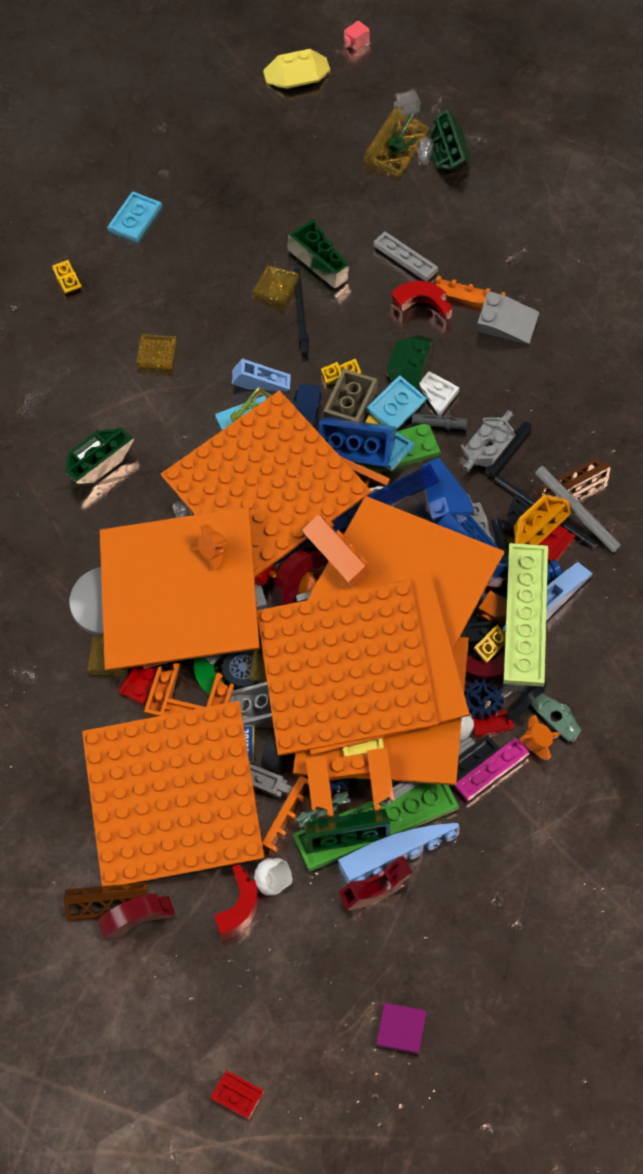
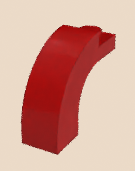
[391,281,452,321]
[214,864,258,941]

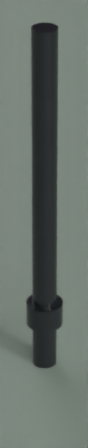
[293,268,309,356]

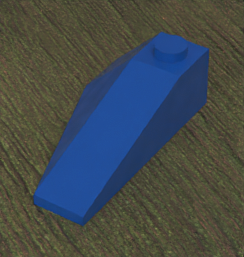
[422,458,475,524]

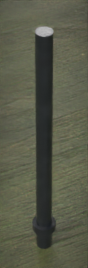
[494,475,597,549]

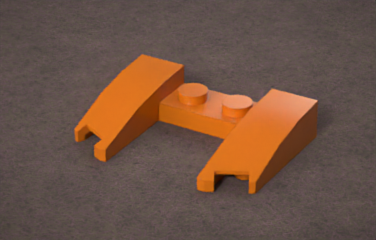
[144,663,234,718]
[306,748,394,818]

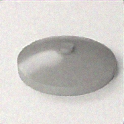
[69,567,104,637]

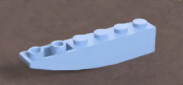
[503,562,593,633]
[338,823,459,883]

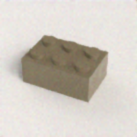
[323,369,377,422]

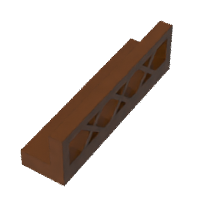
[534,458,611,499]
[64,882,149,921]

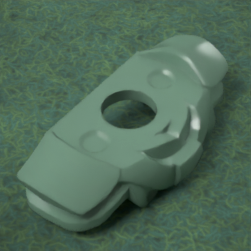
[531,693,581,742]
[295,792,351,828]

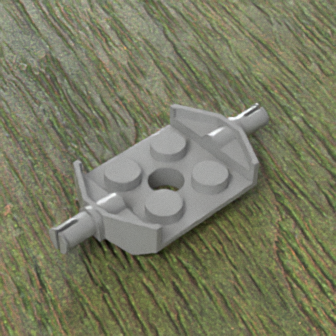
[461,410,515,472]

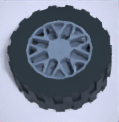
[221,650,265,690]

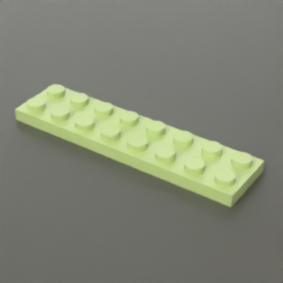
[504,543,548,687]

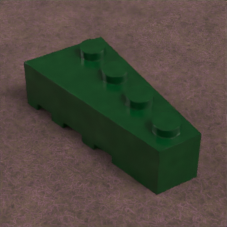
[287,219,349,288]

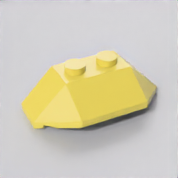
[263,49,330,89]

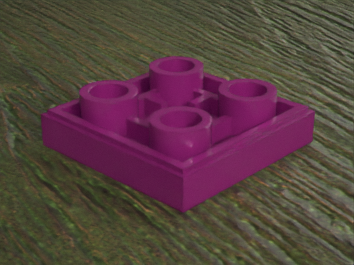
[376,1003,427,1055]

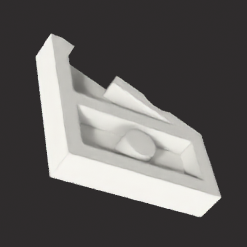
[419,371,459,416]

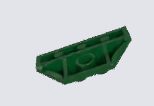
[428,109,471,169]
[386,335,435,391]
[65,427,134,484]

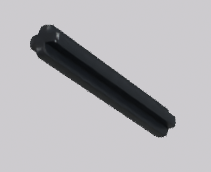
[485,421,532,477]

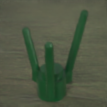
[387,112,417,154]

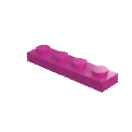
[454,738,529,802]

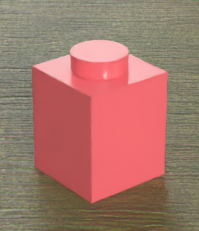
[344,20,370,50]

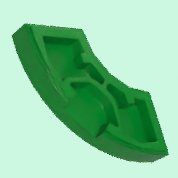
[194,657,225,696]

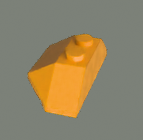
[514,494,572,545]

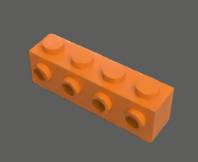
[302,514,372,587]

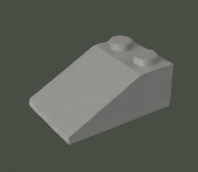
[478,291,539,345]
[230,682,274,728]

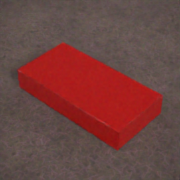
[472,710,514,739]

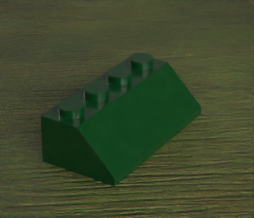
[304,808,390,853]

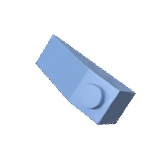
[232,359,291,391]

